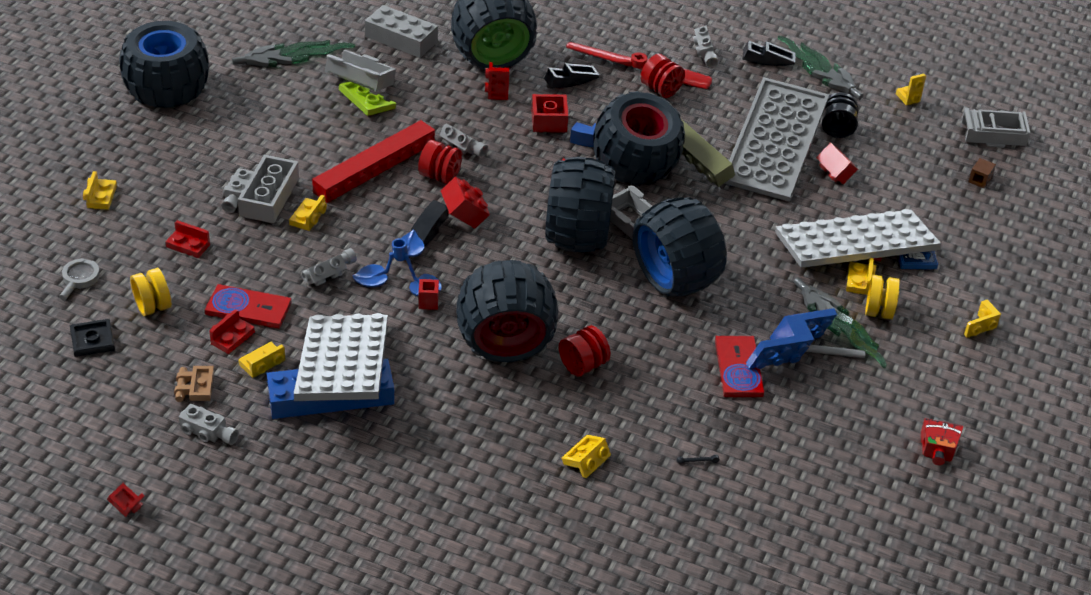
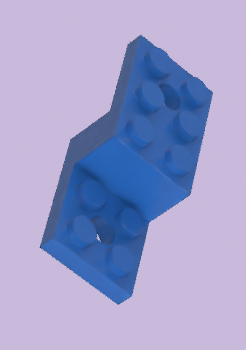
[746,308,837,369]

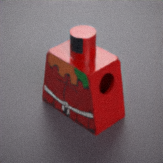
[920,418,963,466]

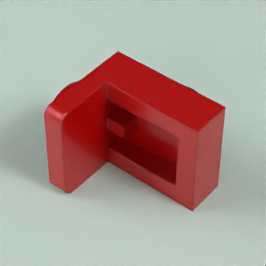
[107,483,145,517]

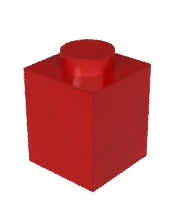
[418,279,439,310]

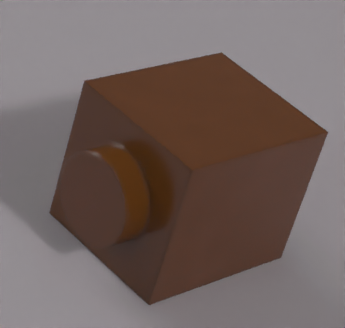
[968,158,996,189]

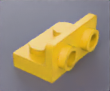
[83,171,117,210]
[289,195,327,231]
[846,258,876,295]
[238,342,286,378]
[561,435,611,478]

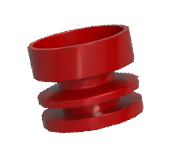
[640,54,685,98]
[418,140,462,184]
[558,325,611,377]

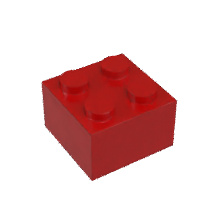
[531,94,568,133]
[441,176,490,229]

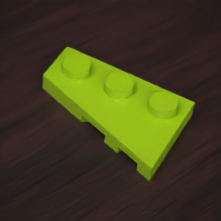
[339,81,396,116]

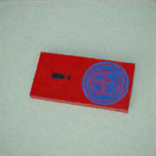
[205,284,292,329]
[715,336,764,397]

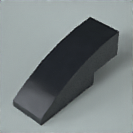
[742,40,795,66]
[544,63,600,88]
[410,200,449,247]

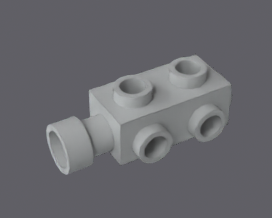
[693,25,719,68]
[439,123,488,158]
[221,169,254,213]
[301,248,357,286]
[179,404,239,445]

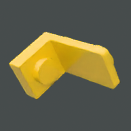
[896,74,926,105]
[964,299,1001,338]

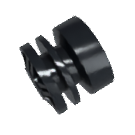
[822,92,859,138]

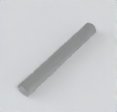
[806,345,865,358]

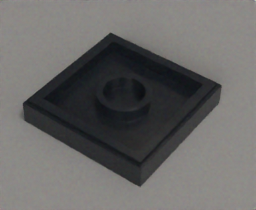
[70,318,115,357]

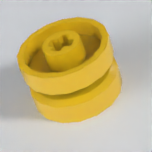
[130,268,172,316]
[865,275,899,320]

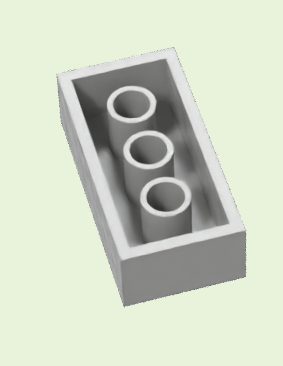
[365,5,438,58]
[238,155,299,223]

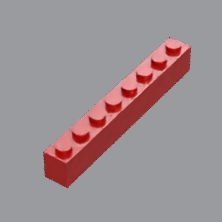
[312,120,435,203]

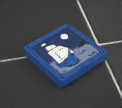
[897,251,938,269]

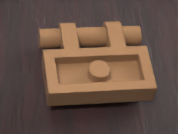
[174,366,214,402]

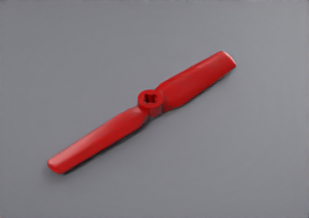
[566,42,712,89]

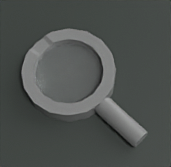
[59,258,100,301]

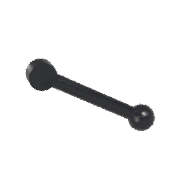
[676,454,720,464]

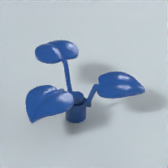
[352,230,442,296]

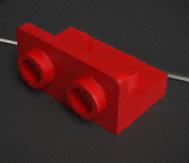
[485,62,510,100]
[165,220,210,258]
[209,309,255,354]

